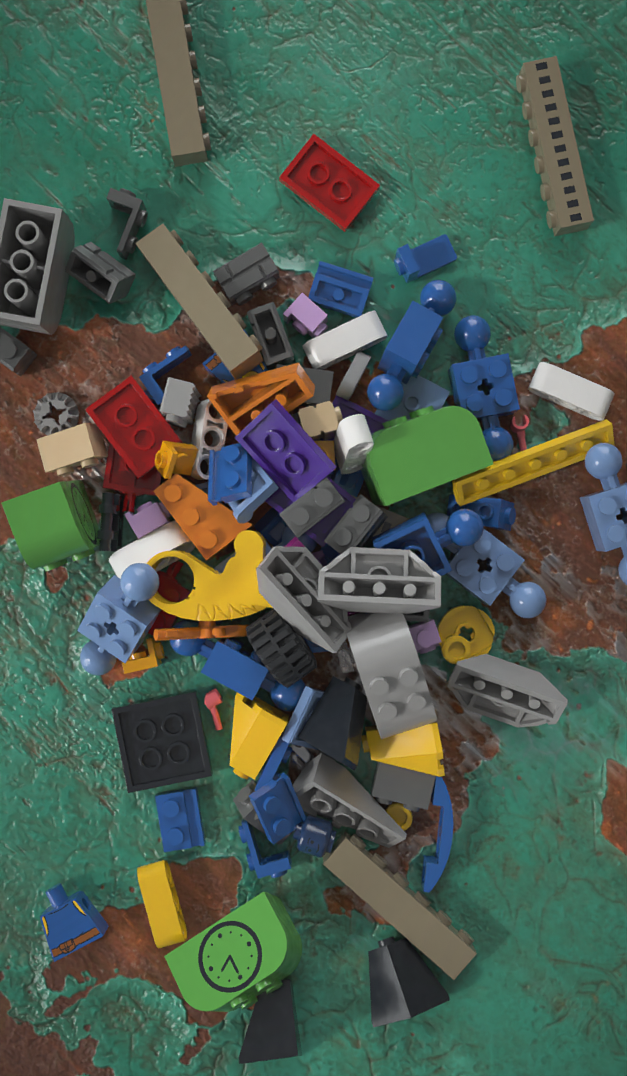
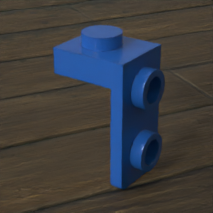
[394,234,457,283]
[139,346,192,407]
[447,495,516,531]
[238,819,292,878]

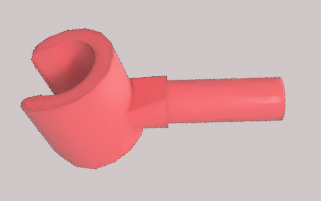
[510,414,529,452]
[204,688,223,731]

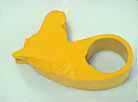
[147,530,273,621]

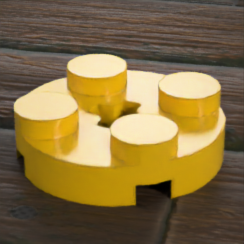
[437,606,495,658]

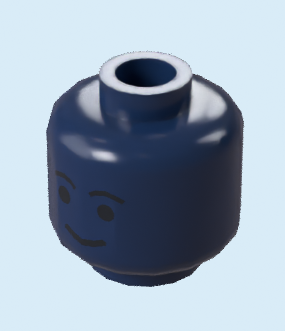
[293,815,337,858]

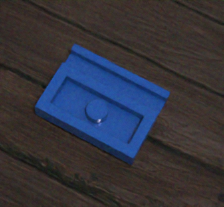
[308,261,373,318]
[208,443,252,506]
[255,732,293,791]
[249,772,307,845]
[155,787,206,852]

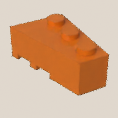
[207,363,315,436]
[153,473,255,561]

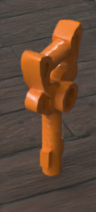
[153,621,249,641]

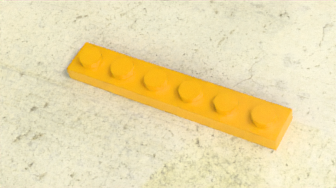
[452,419,614,506]

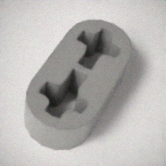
[336,351,371,401]

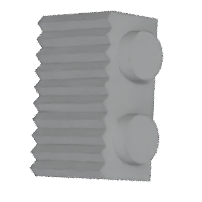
[160,377,201,428]

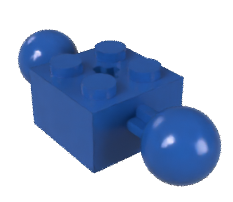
[367,280,456,411]
[448,315,520,462]
[372,509,484,576]
[170,620,306,712]

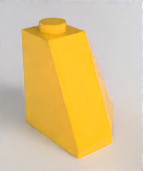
[230,692,289,780]
[361,722,445,777]

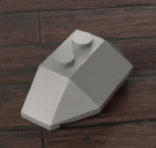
[256,546,352,653]
[317,547,441,614]
[447,654,568,728]

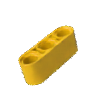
[137,859,187,949]

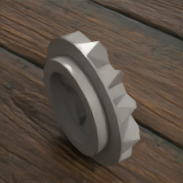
[33,392,79,435]

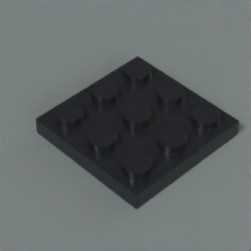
[111,691,213,793]

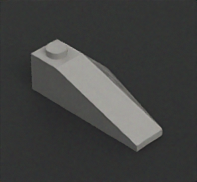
[293,753,407,848]

